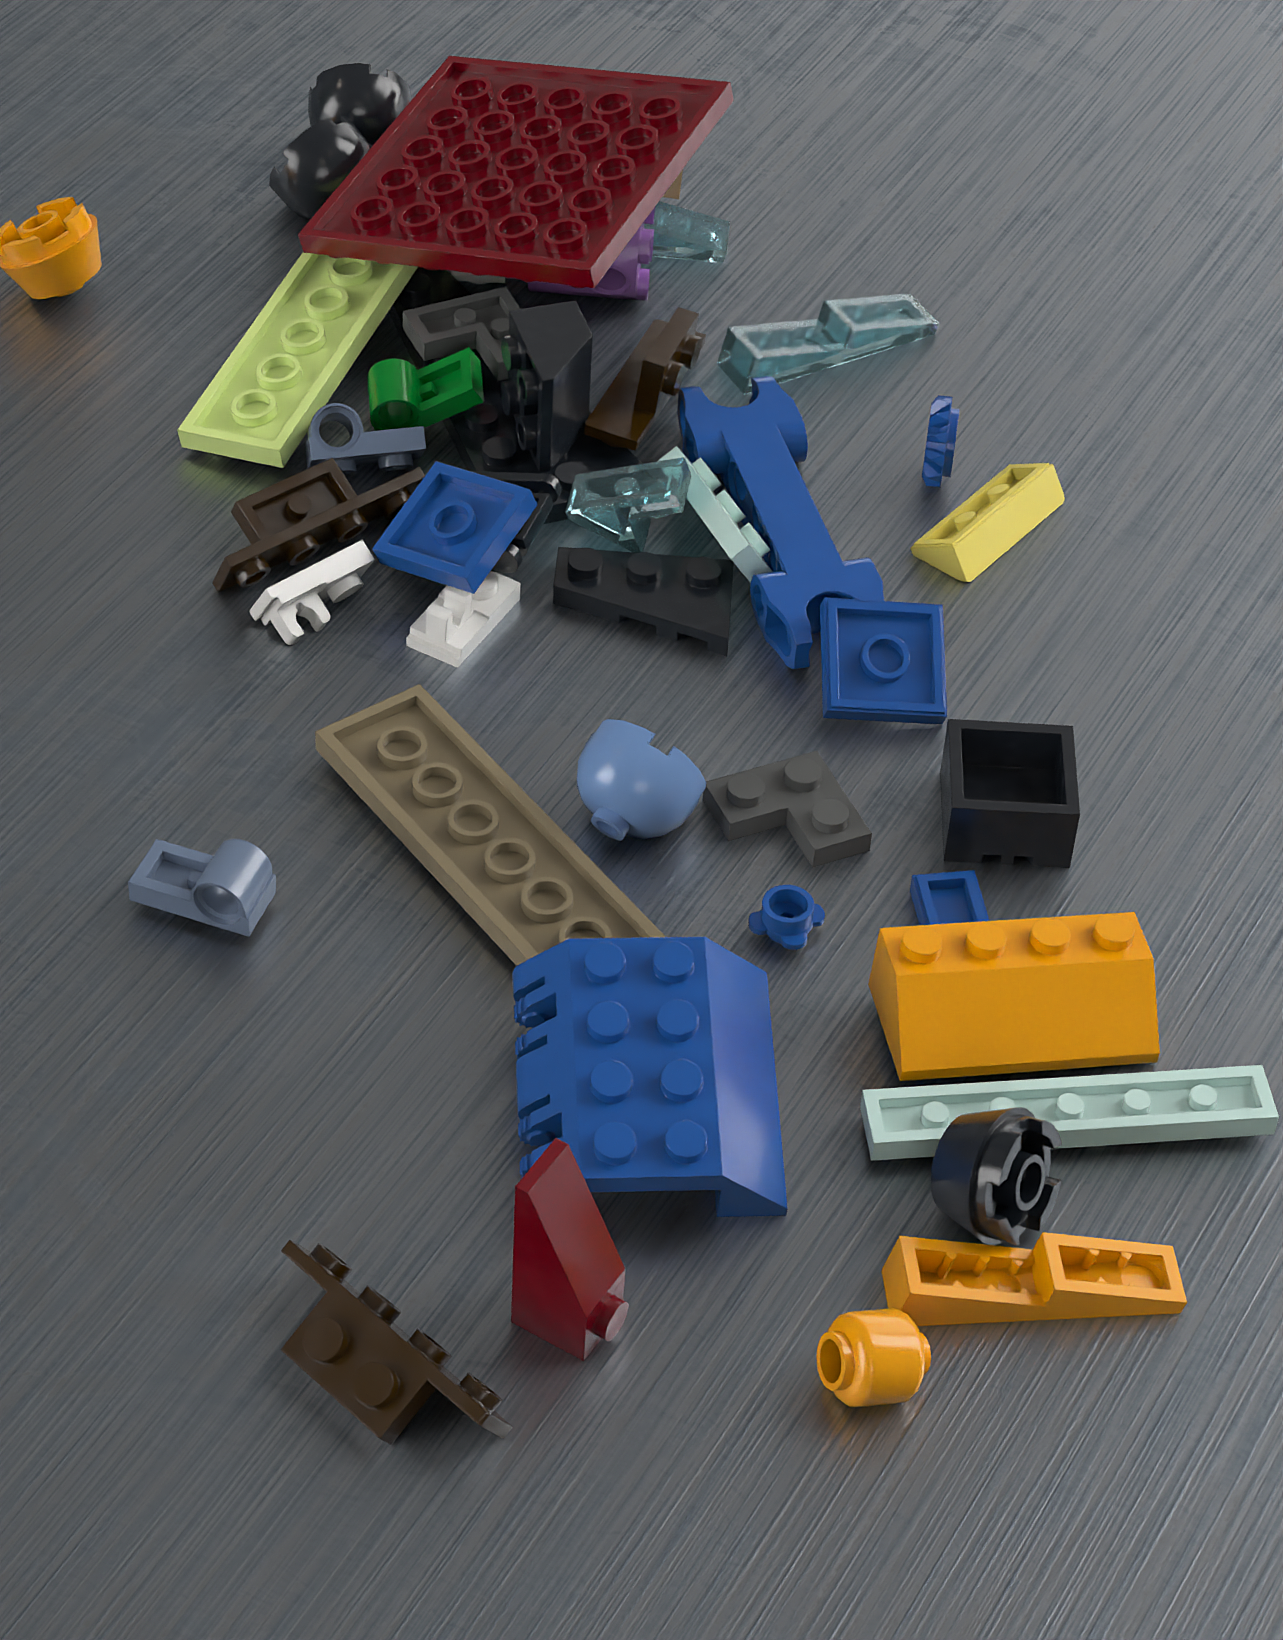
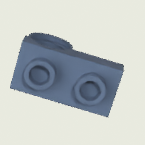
[304,403,426,475]
[128,839,276,937]

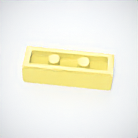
[910,463,1065,582]

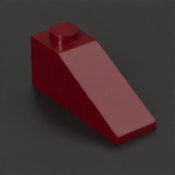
[511,1138,629,1361]

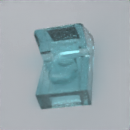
[565,457,692,553]

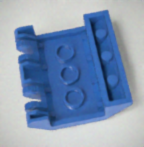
[512,937,788,1217]

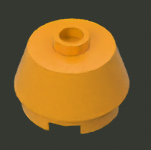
[0,197,102,299]

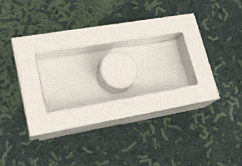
[249,540,375,645]
[406,571,521,668]

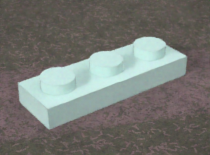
[659,446,773,583]

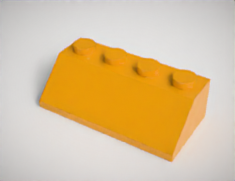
[868,912,1160,1081]

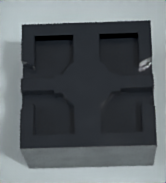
[940,719,1080,868]

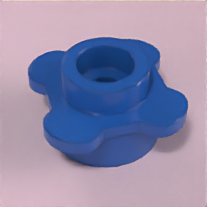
[748,885,825,950]

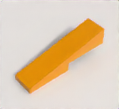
[881,1232,1187,1326]

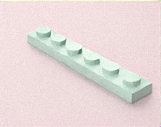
[860,1065,1279,1161]

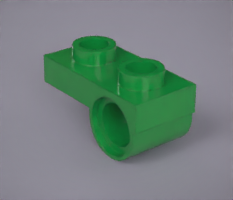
[367,347,484,431]

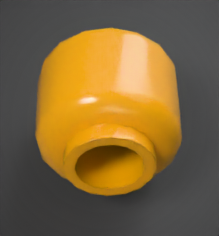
[816,1308,931,1407]

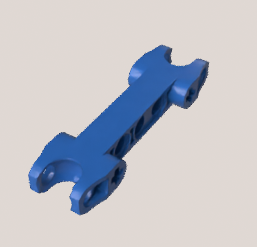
[677,376,884,669]

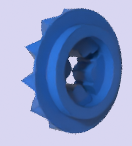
[922,395,960,488]

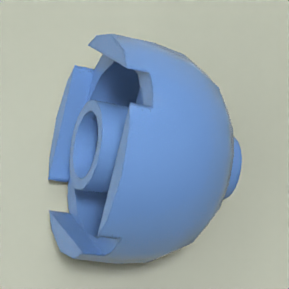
[577,719,706,840]

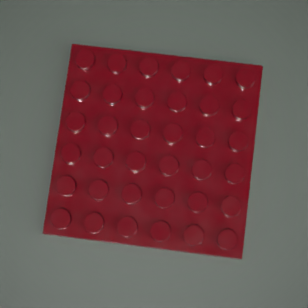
[298,56,734,288]

